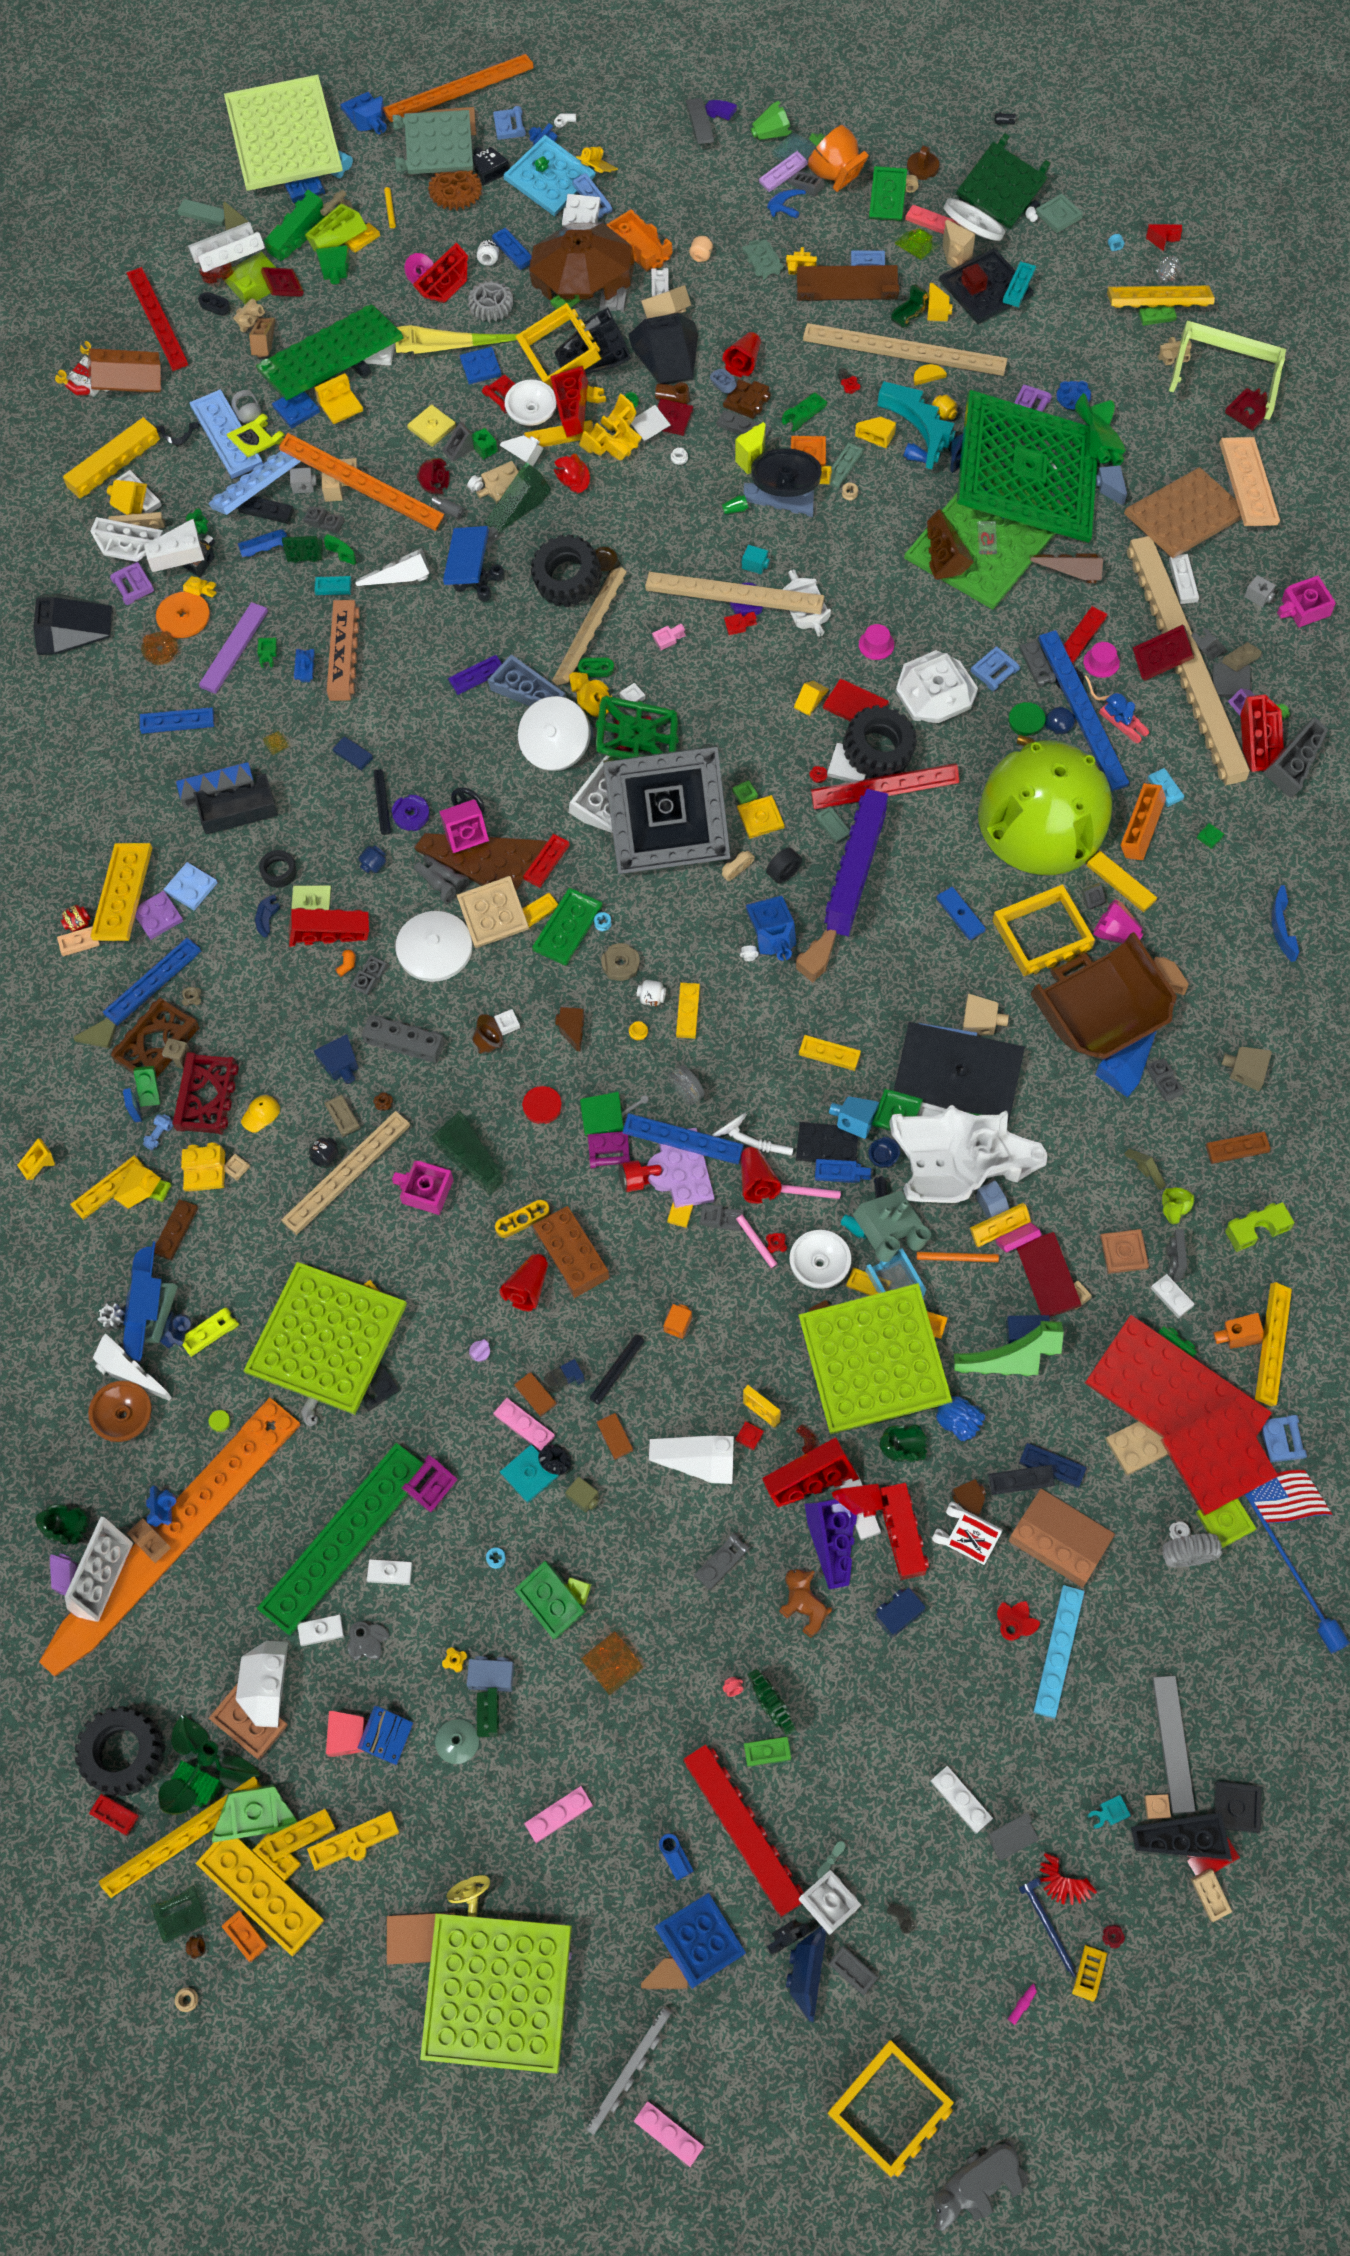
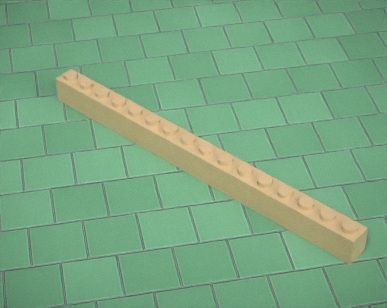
[1127,536,1250,785]

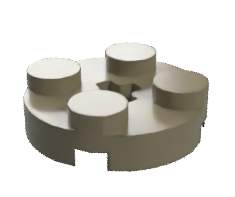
[601,943,640,981]

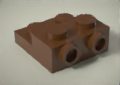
[723,379,771,419]

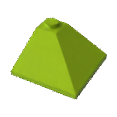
[220,251,276,305]

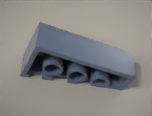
[487,655,567,706]

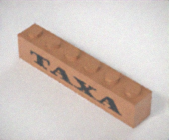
[327,600,360,701]

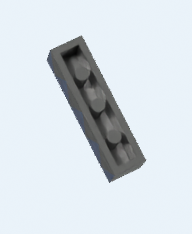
[176,762,255,809]

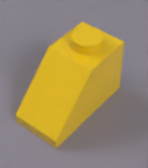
[927,283,952,321]
[855,417,896,448]
[113,1164,161,1209]

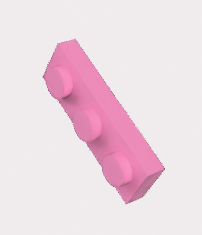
[493,1398,555,1451]
[524,1786,593,1844]
[634,2101,704,2167]

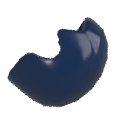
[1045,707,1075,735]
[868,1137,900,1168]

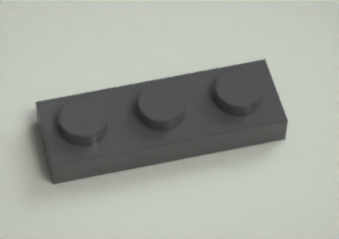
[717,410,771,440]

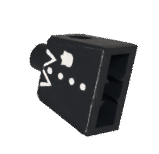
[472,147,509,186]

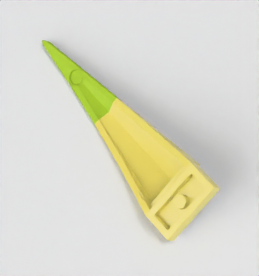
[395,325,518,354]

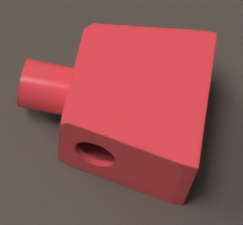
[326,1711,367,1757]

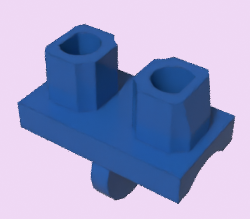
[529,123,558,145]
[294,649,315,682]
[146,1485,176,1527]

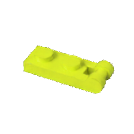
[182,1308,239,1357]

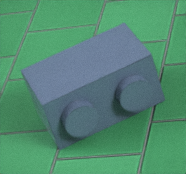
[467,1656,514,1692]

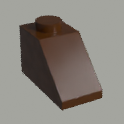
[555,1007,585,1052]
[951,1479,986,1517]

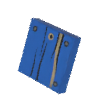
[357,1706,413,1765]

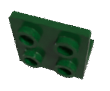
[282,536,323,563]

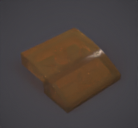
[581,1631,643,1695]

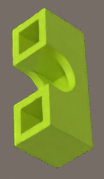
[1225,1202,1294,1252]

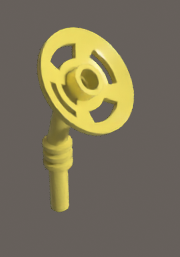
[447,1875,490,1917]

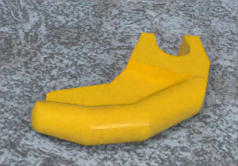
[586,385,606,403]

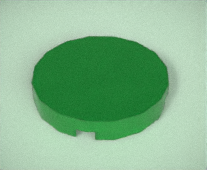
[1008,702,1045,736]

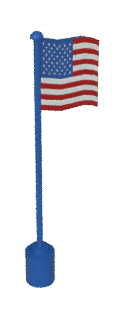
[1245,1470,1350,1654]

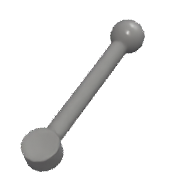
[622,1095,649,1116]

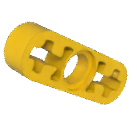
[495,1200,550,1238]

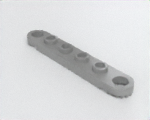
[586,2005,673,2135]

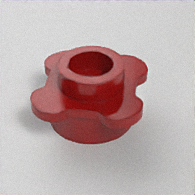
[841,376,860,394]
[766,1233,787,1253]

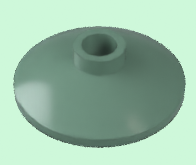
[435,1719,479,1764]

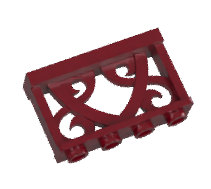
[172,1052,239,1135]

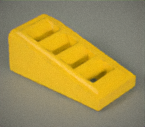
[1072,1945,1107,2002]

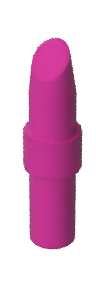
[1007,1983,1037,2025]

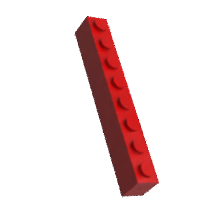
[683,1744,804,1918]

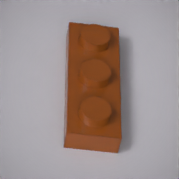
[1206,1131,1271,1164]

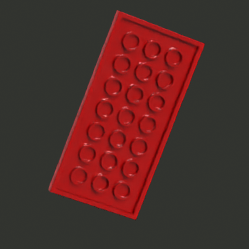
[1084,1315,1272,1438]

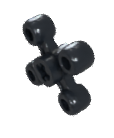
[453,564,505,602]

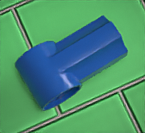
[659,1834,694,1881]

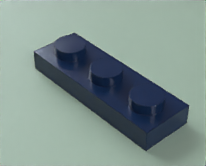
[1019,1443,1087,1488]

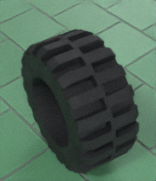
[531,534,602,607]
[843,705,917,778]
[75,1706,165,1796]

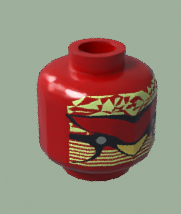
[60,905,91,932]

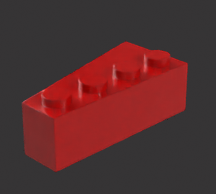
[550,366,588,438]
[762,1437,860,1507]
[880,1482,929,1581]

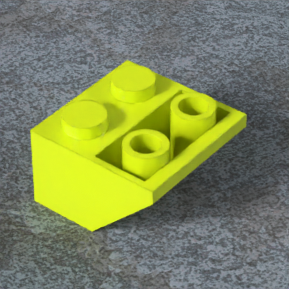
[735,422,766,474]

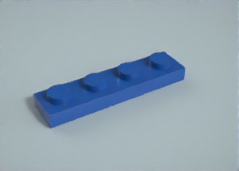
[140,707,214,734]

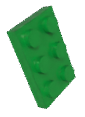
[869,166,907,221]
[514,1561,587,1640]

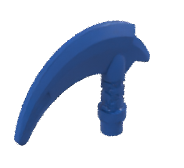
[767,189,806,218]

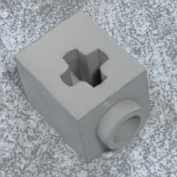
[290,467,317,494]
[1244,575,1276,607]

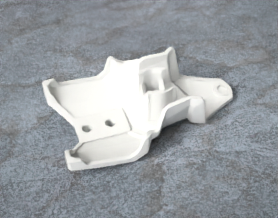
[890,1105,1047,1203]

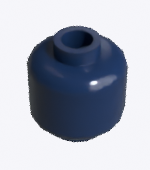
[358,845,386,874]

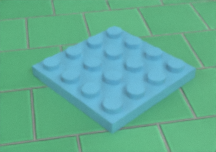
[504,135,596,217]

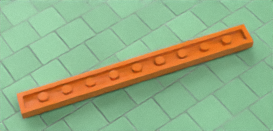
[383,54,533,122]
[279,433,444,531]

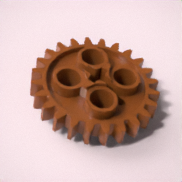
[428,171,482,211]

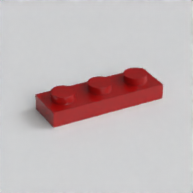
[523,834,570,888]

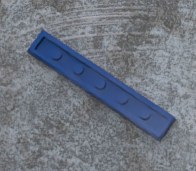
[103,938,201,1026]
[623,1113,744,1165]

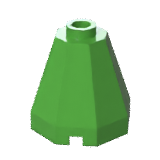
[750,101,792,140]

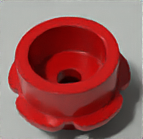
[809,766,828,783]

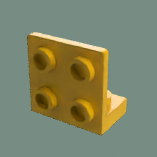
[314,373,363,424]

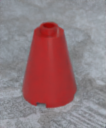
[722,332,761,377]
[741,1147,782,1204]
[499,1254,548,1312]

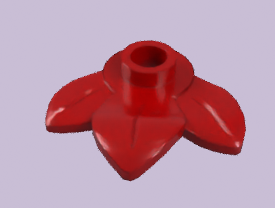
[997,1601,1040,1641]

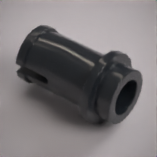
[995,112,1016,125]

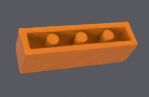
[1121,783,1166,860]

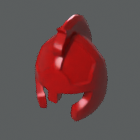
[554,454,590,494]

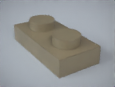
[1222,642,1262,672]

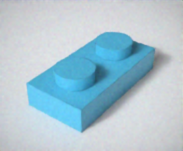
[1148,768,1184,807]

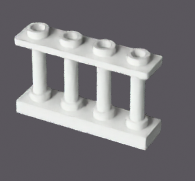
[188,222,264,272]

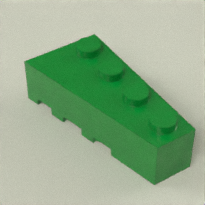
[264,190,326,261]

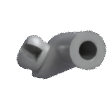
[301,1398,318,1426]

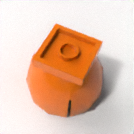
[807,125,869,192]

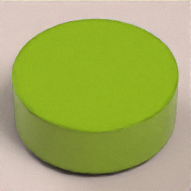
[209,1410,231,1432]

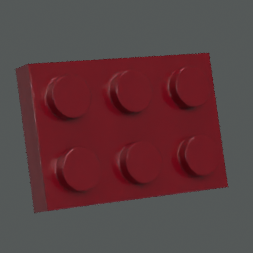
[1133,624,1195,681]

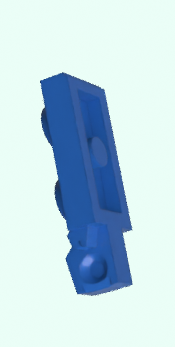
[815,1159,871,1183]

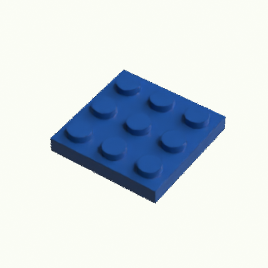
[654,1893,746,1989]

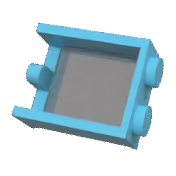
[865,1248,926,1298]

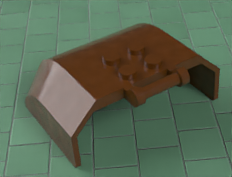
[1030,932,1177,1059]

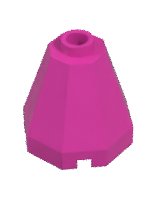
[1093,899,1143,943]

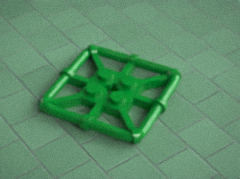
[596,695,679,759]

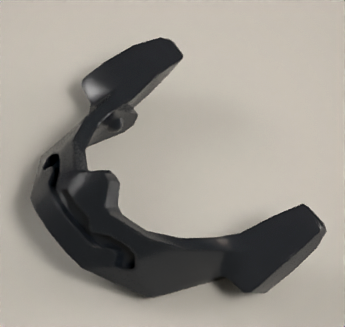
[156,422,199,445]

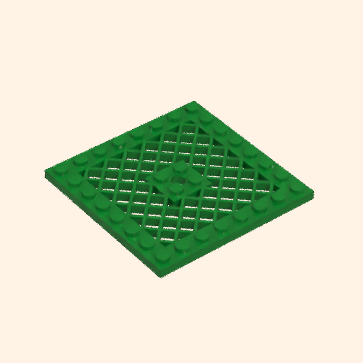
[956,390,1097,543]

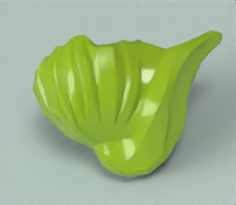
[1162,1187,1194,1225]

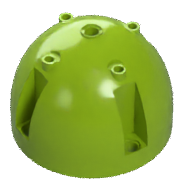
[978,740,1112,875]

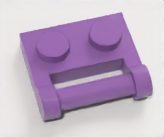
[1014,384,1052,412]
[110,562,154,605]

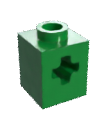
[472,428,498,460]

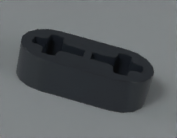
[351,360,371,378]

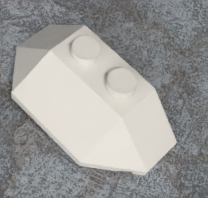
[90,517,164,562]
[236,1641,288,1728]

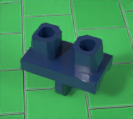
[160,1311,191,1349]

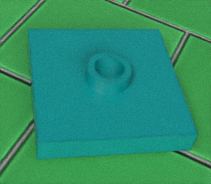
[500,1444,559,1504]

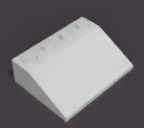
[568,755,621,833]
[65,1517,133,1622]

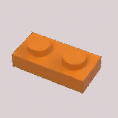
[221,1910,268,1962]

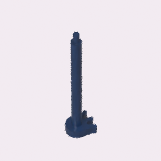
[1018,1877,1077,1977]

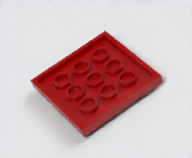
[1160,1400,1278,1516]

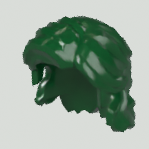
[879,1424,928,1462]
[35,1504,88,1545]

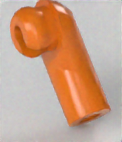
[335,950,355,977]

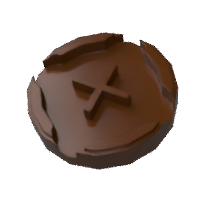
[907,145,940,180]

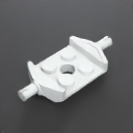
[782,569,831,636]

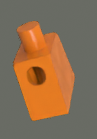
[1213,1313,1264,1349]

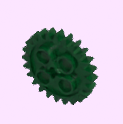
[747,1668,796,1736]

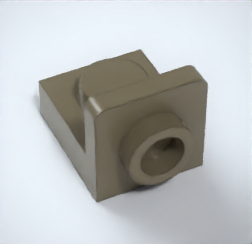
[162,1038,191,1069]

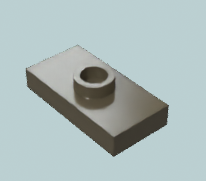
[324,1094,360,1137]

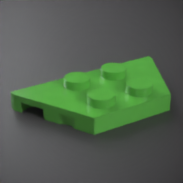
[212,1785,298,1843]

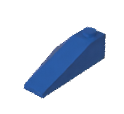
[1095,1031,1156,1098]

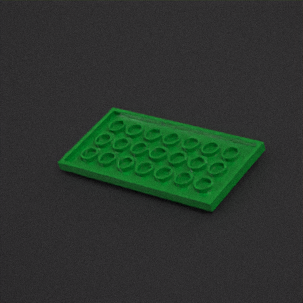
[256,304,404,401]

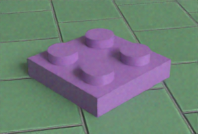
[135,891,183,940]

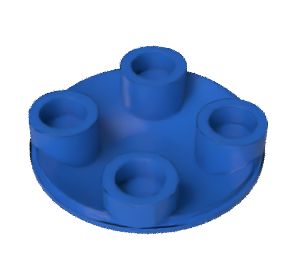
[1056,381,1091,410]

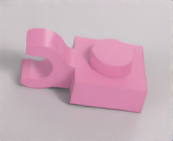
[652,624,686,650]

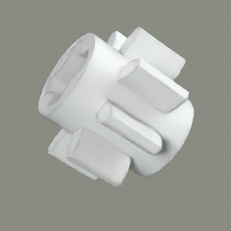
[98,1304,125,1329]

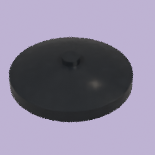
[751,448,822,497]

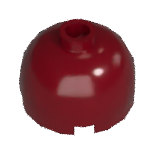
[417,458,450,494]

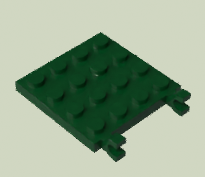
[956,133,1051,229]

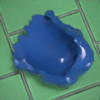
[936,1396,985,1441]

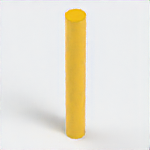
[384,187,396,228]

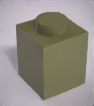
[565,1476,599,1513]

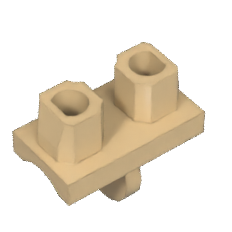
[233,299,265,332]
[1158,337,1192,365]

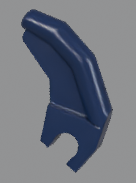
[254,894,280,938]

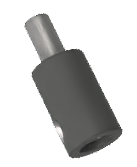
[431,497,464,519]

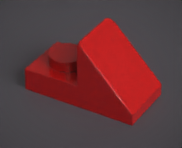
[1146,224,1182,251]

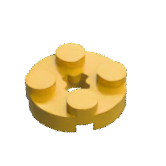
[579,680,612,717]

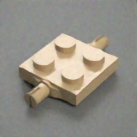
[476,461,533,504]

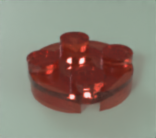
[199,262,233,283]

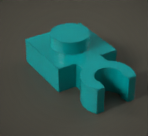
[1087,1795,1131,1829]

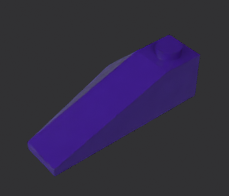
[804,1499,857,1589]

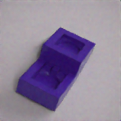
[705,100,737,120]

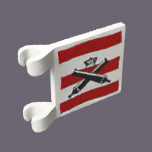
[932,1502,1003,1565]

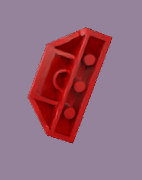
[413,242,468,303]
[1240,694,1284,772]

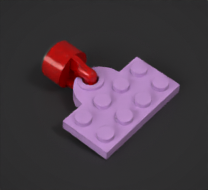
[619,1128,714,1208]

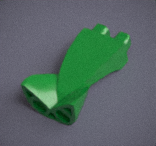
[1075,393,1126,466]

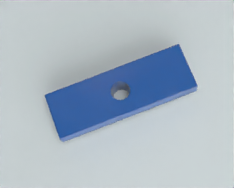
[936,887,986,941]

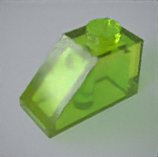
[895,228,933,260]

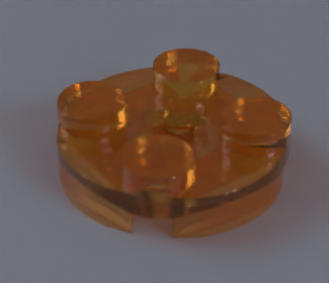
[141,631,178,665]

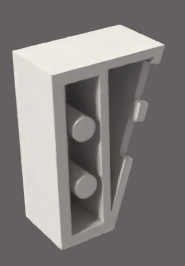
[144,519,204,572]

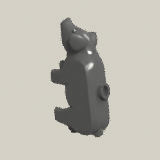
[933,2141,1028,2231]

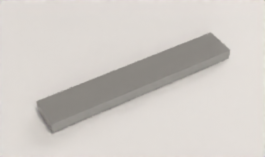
[1152,1676,1195,1814]

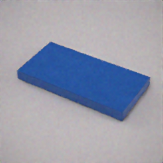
[443,526,489,585]

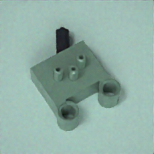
[853,1176,931,1262]

